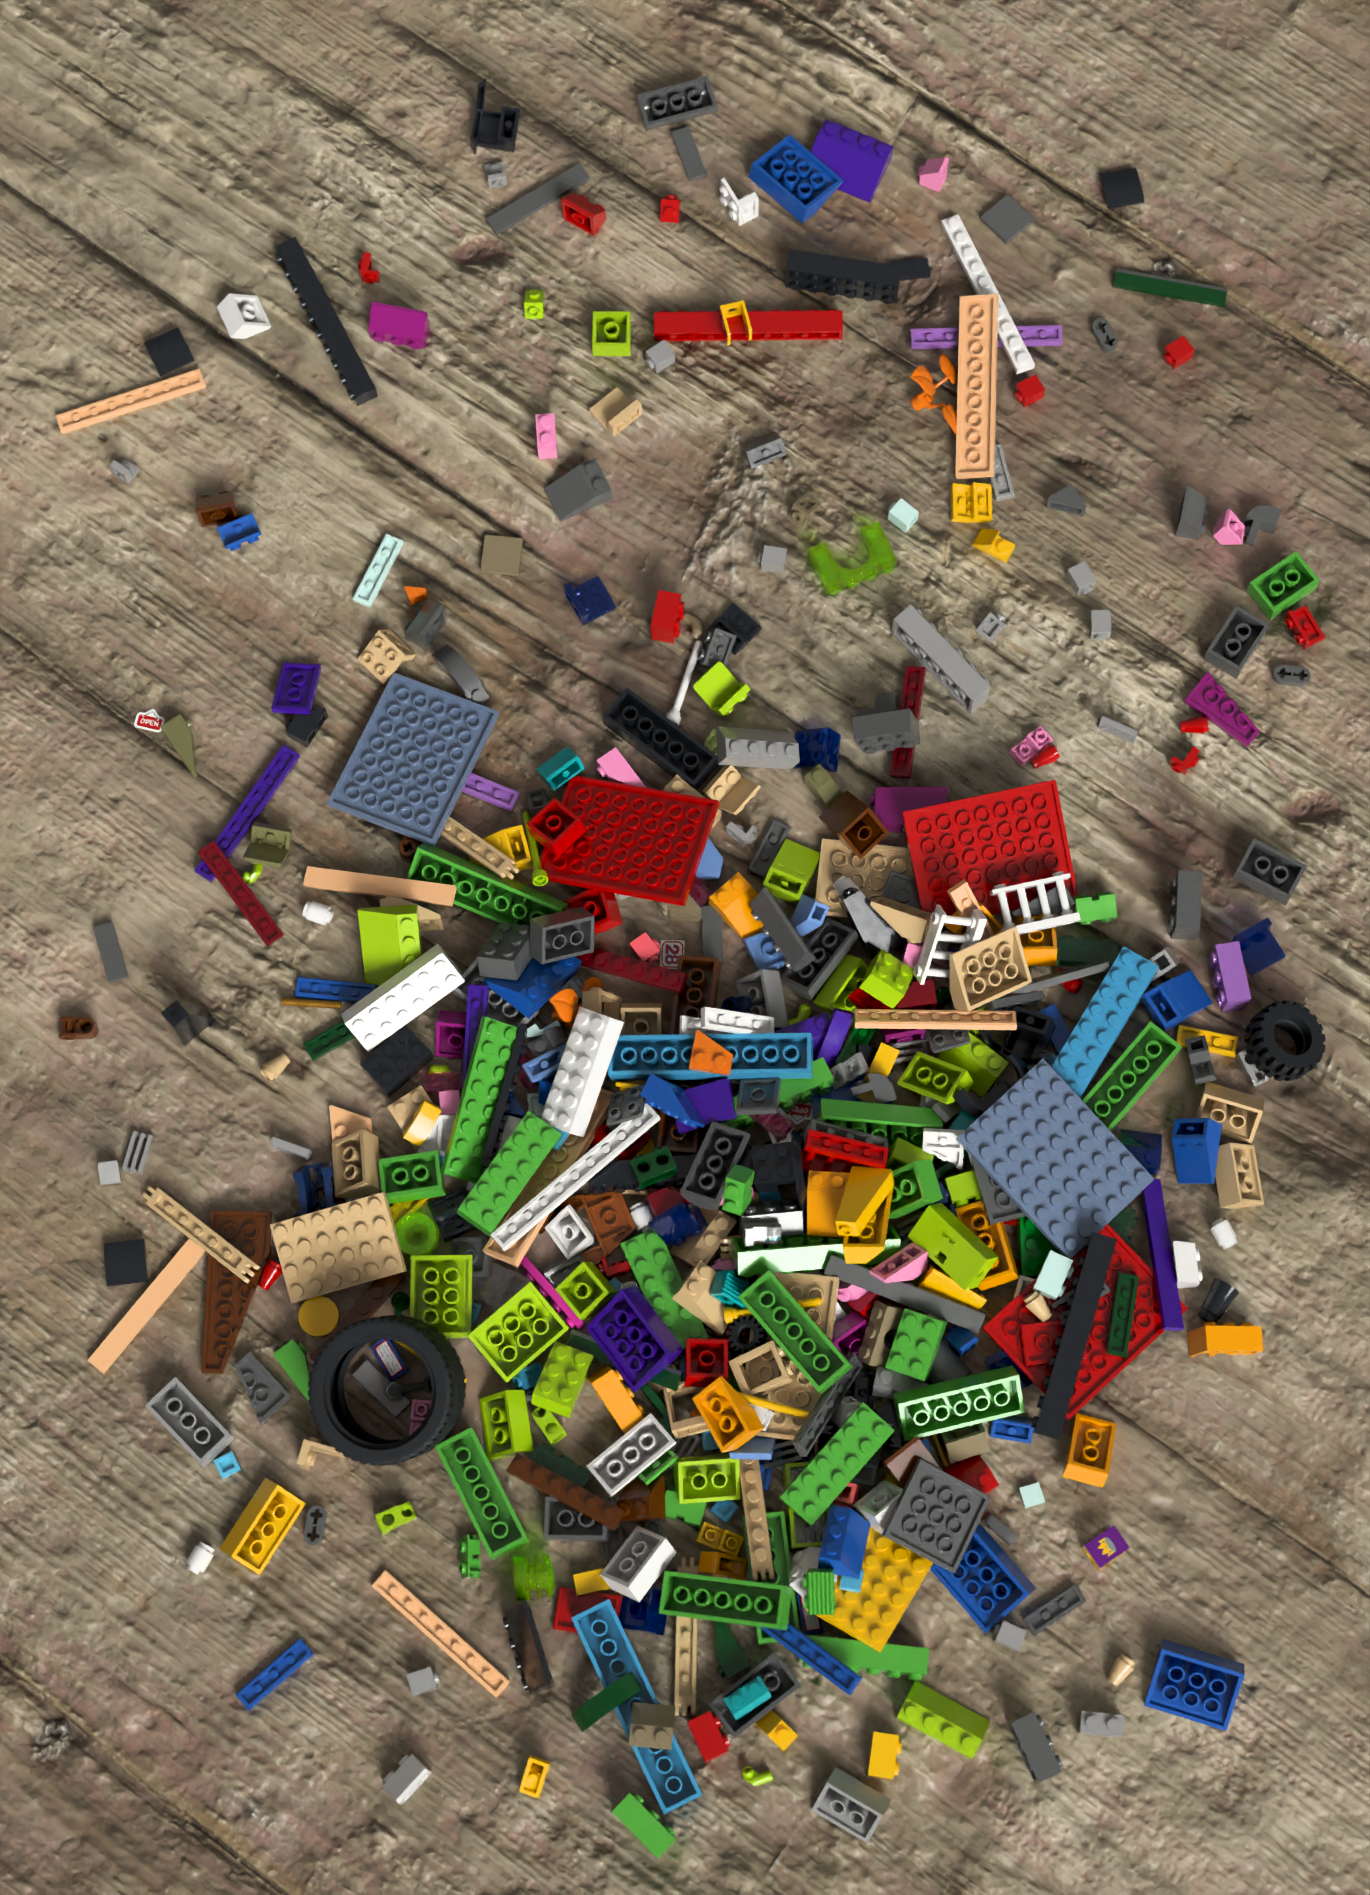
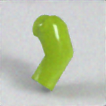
[242,863,263,884]
[788,1003,811,1026]
[427,1064,458,1084]
[742,1766,773,1786]

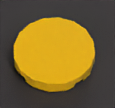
[298,1296,340,1337]

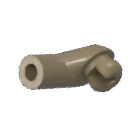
[682,612,704,639]

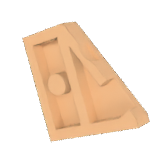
[329,1105,373,1142]

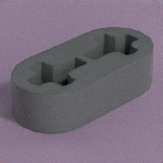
[1091,318,1118,353]
[1272,665,1311,686]
[304,1505,327,1546]
[980,1511,1017,1546]

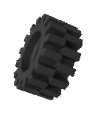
[727,1316,768,1354]

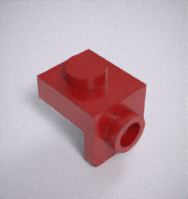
[660,195,681,223]
[358,252,380,284]
[1169,746,1200,775]

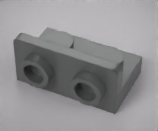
[697,628,737,668]

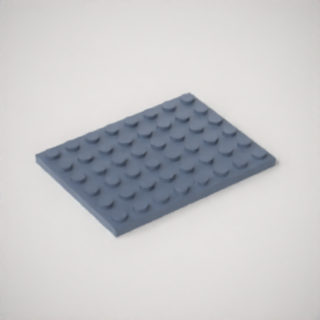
[327,672,500,847]
[956,1059,1154,1259]

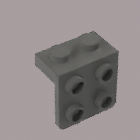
[924,1029,970,1053]
[606,1084,646,1132]

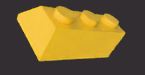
[917,1263,987,1310]

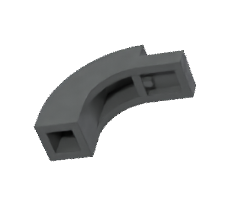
[431,644,489,704]

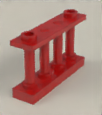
[801,1129,889,1173]

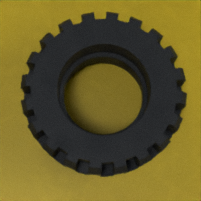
[1244,1000,1326,1081]

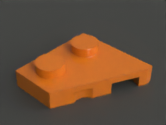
[689,1030,733,1076]

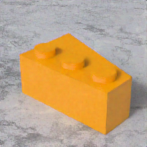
[1187,1322,1263,1357]
[587,1365,646,1434]

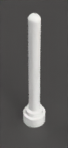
[666,640,702,726]

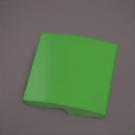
[637,1449,679,1485]

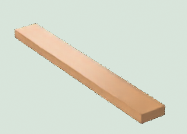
[55,368,206,434]
[303,866,457,906]
[854,1009,1017,1030]
[87,1238,206,1374]
[371,1570,510,1698]

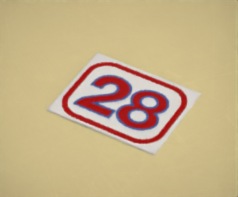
[660,940,685,969]

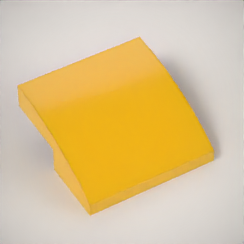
[950,482,992,523]

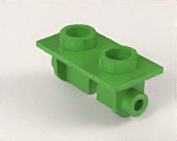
[458,1534,481,1579]

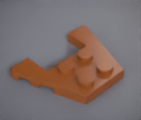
[560,1192,637,1266]

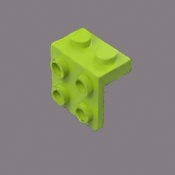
[693,662,751,716]

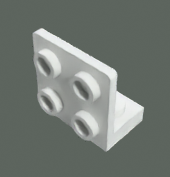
[719,178,759,226]

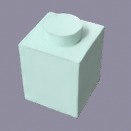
[888,498,919,533]

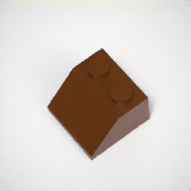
[195,491,239,527]
[617,1476,666,1523]

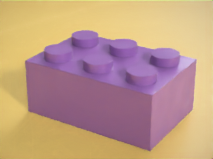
[1208,941,1251,1013]

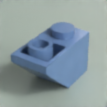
[696,837,723,883]
[791,894,830,936]

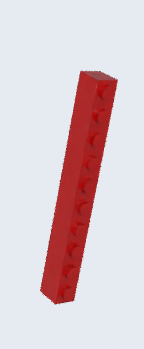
[654,309,843,341]

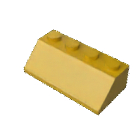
[842,1188,893,1264]
[219,1478,306,1575]

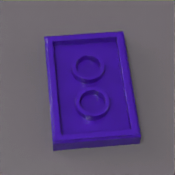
[271,662,322,715]
[675,1078,737,1134]

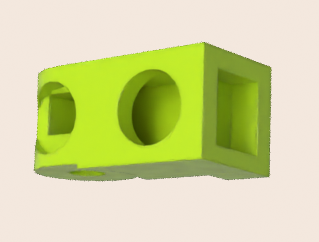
[530,1407,567,1446]
[375,1502,417,1535]

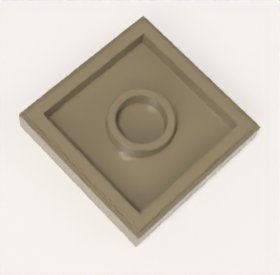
[480,535,523,576]

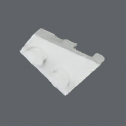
[418,1114,455,1156]
[922,1128,965,1169]

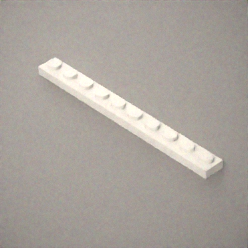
[941,214,1035,374]
[490,1103,660,1252]

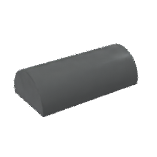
[636,76,718,131]
[780,918,859,1000]
[680,1121,750,1210]
[885,1329,972,1385]
[708,1652,801,1739]

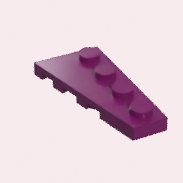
[1184,671,1260,748]

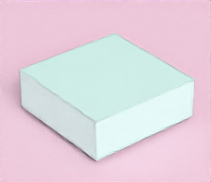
[1019,1482,1045,1509]

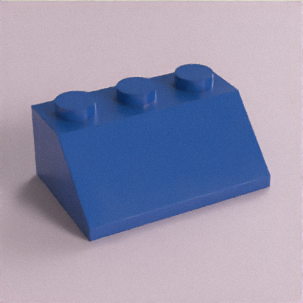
[818,1504,871,1579]

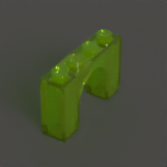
[807,521,897,596]

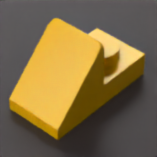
[972,529,1016,563]
[754,1710,798,1752]
[519,1755,550,1799]

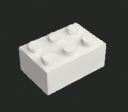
[600,1526,677,1602]

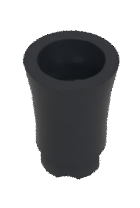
[1198,1278,1240,1324]

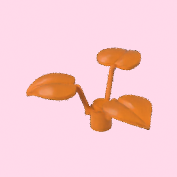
[910,354,958,435]
[549,977,605,1027]

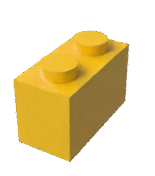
[867,1732,902,1780]

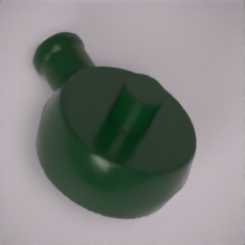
[935,987,952,1010]
[391,1292,410,1315]

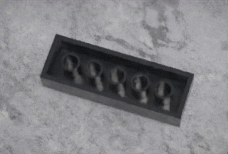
[786,249,902,304]
[603,688,718,791]

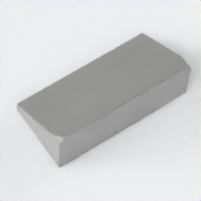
[542,1253,583,1289]

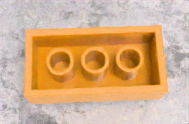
[954,1201,1020,1291]

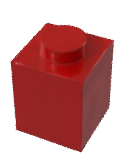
[1163,335,1195,369]
[1014,374,1045,407]

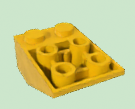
[469,825,533,874]

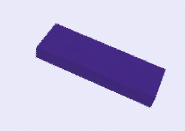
[813,1008,854,1067]

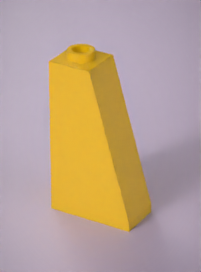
[835,1166,894,1237]

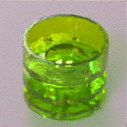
[395,1212,440,1256]
[513,1554,555,1601]

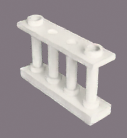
[989,871,1081,935]
[914,905,987,985]
[680,1007,774,1035]

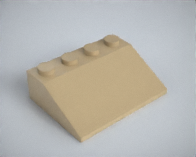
[950,926,1032,1012]

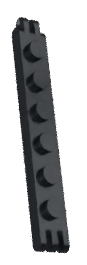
[482,1024,527,1169]

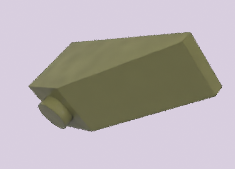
[160,714,197,778]
[804,764,843,809]

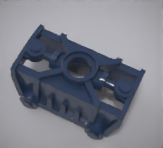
[293,1161,338,1216]

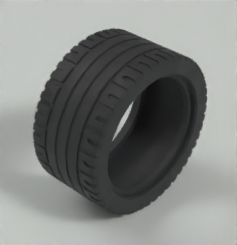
[308,1315,466,1466]

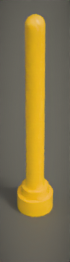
[724,1297,823,1324]
[737,1391,809,1419]

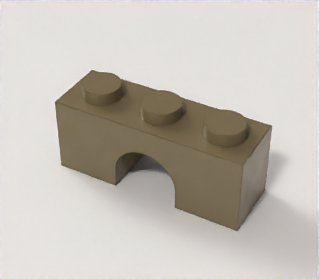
[858,1300,904,1369]

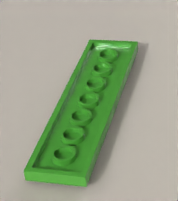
[440,1017,519,1184]

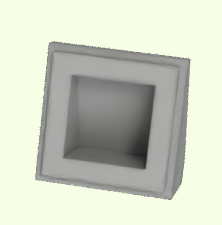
[98,1160,121,1185]

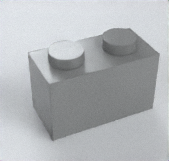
[1078,1711,1124,1738]

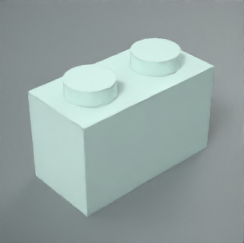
[1032,1250,1074,1301]

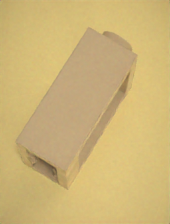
[582,987,622,1035]
[728,1340,794,1397]
[663,1381,709,1439]

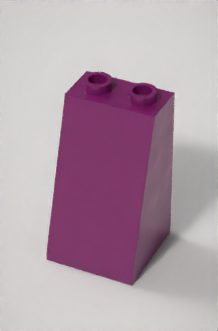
[870,787,948,834]

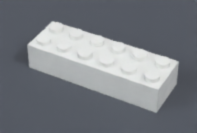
[341,944,465,1052]
[540,1007,624,1137]

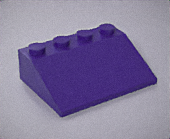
[811,119,893,203]
[585,1285,684,1392]

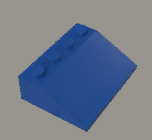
[749,134,843,224]
[483,956,582,1019]
[930,1524,1036,1634]
[1144,1639,1245,1731]

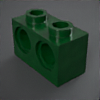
[630,1146,677,1189]

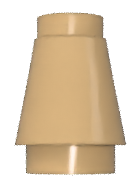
[260,1053,290,1082]
[1023,1290,1052,1322]
[1107,1653,1135,1686]

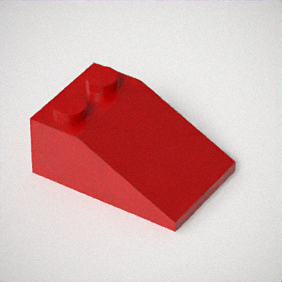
[563,889,623,934]

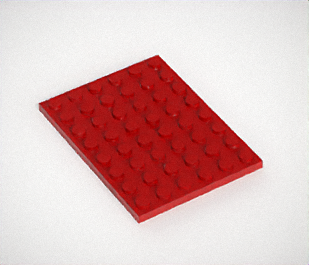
[540,775,720,906]
[901,780,1078,916]
[982,1224,1188,1420]

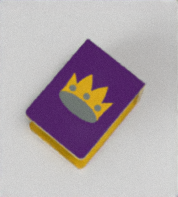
[720,300,752,346]
[1081,1526,1129,1571]

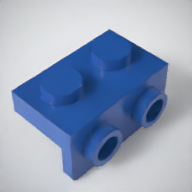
[217,513,262,551]

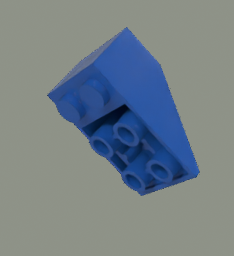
[1141,970,1213,1032]
[640,1074,705,1129]
[1172,1118,1222,1184]

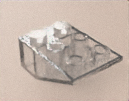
[472,1261,532,1311]

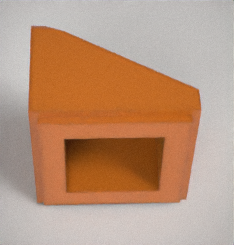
[404,586,428,605]

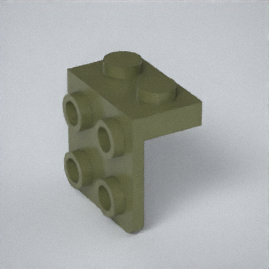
[243,822,292,868]

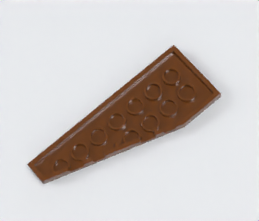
[201,1211,272,1374]

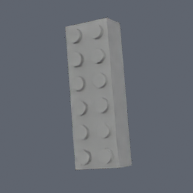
[892,604,990,715]

